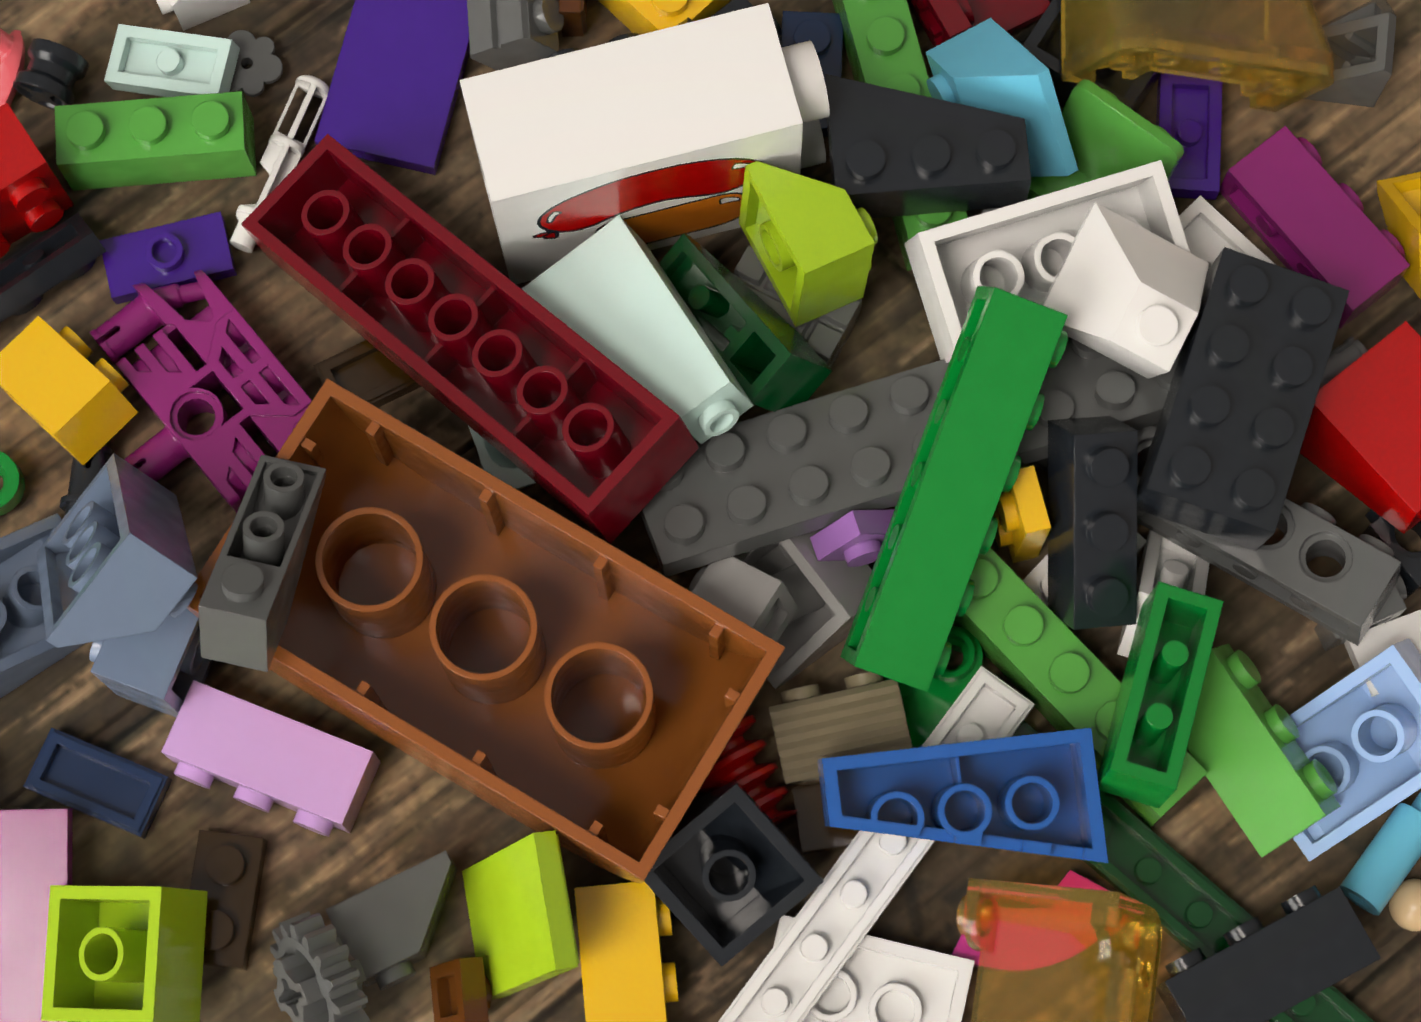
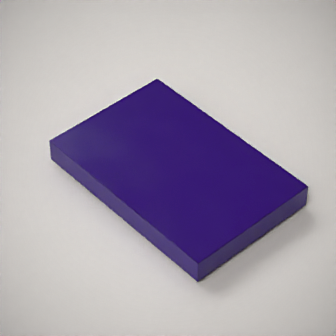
[314,0,470,175]

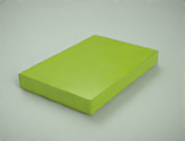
[462,830,579,999]

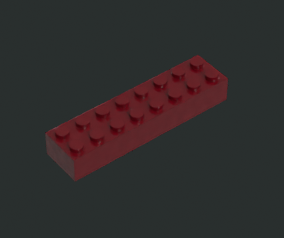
[241,134,699,544]

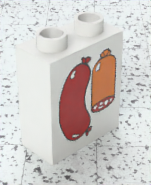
[460,3,830,284]

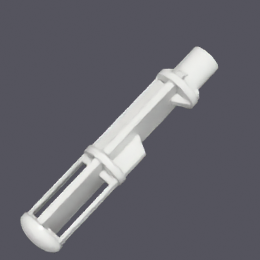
[229,75,330,253]

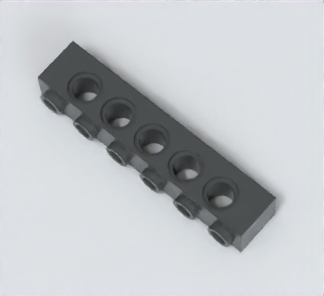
[1032,423,1401,646]

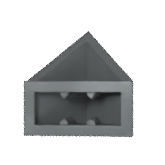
[1280,0,1397,107]

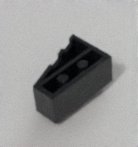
[825,74,1031,218]

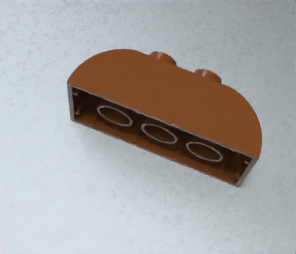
[187,378,785,883]

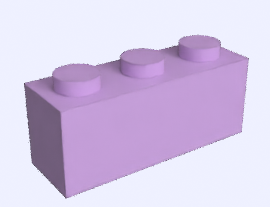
[161,680,380,837]

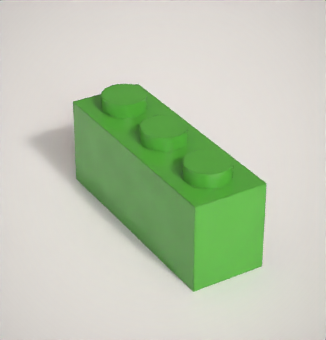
[55,91,256,191]
[1187,643,1341,858]

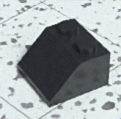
[644,780,824,967]

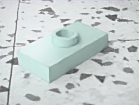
[104,24,240,97]

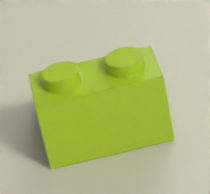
[739,161,878,327]

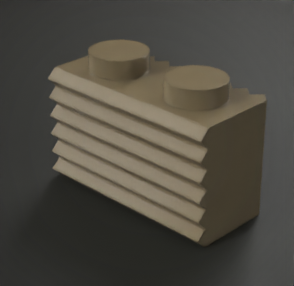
[769,672,913,786]

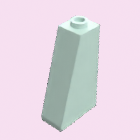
[522,215,754,444]

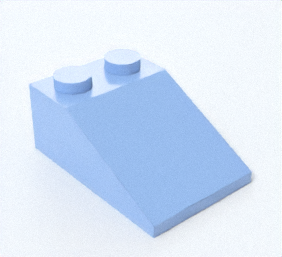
[1290,638,1421,862]

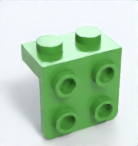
[1027,79,1184,200]

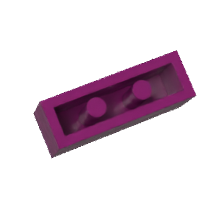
[1220,126,1410,329]

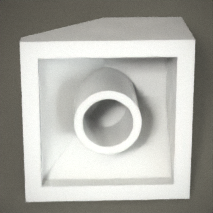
[1042,202,1209,379]

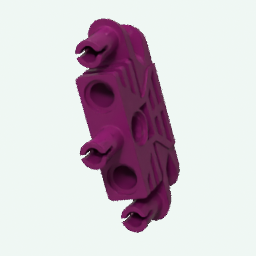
[89,270,312,514]

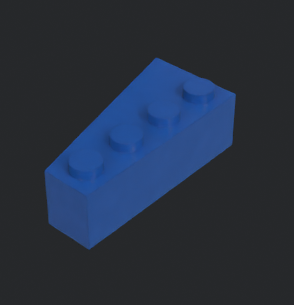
[817,728,1108,863]

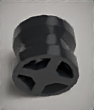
[13,38,90,110]

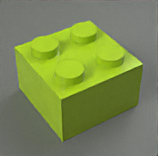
[41,885,208,1022]

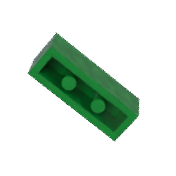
[1097,582,1224,808]

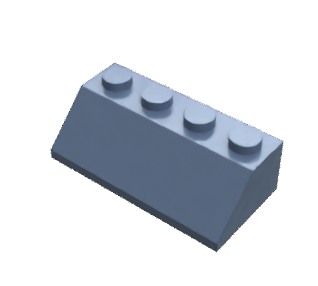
[37,453,198,648]

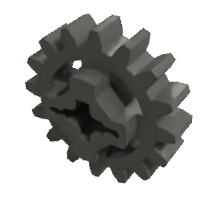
[270,911,370,1022]

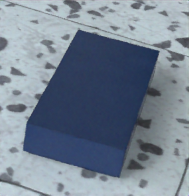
[23,727,172,839]

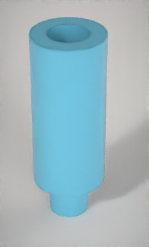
[1339,791,1421,915]

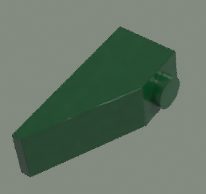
[659,233,832,412]

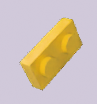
[993,465,1051,563]

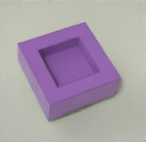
[810,509,895,567]

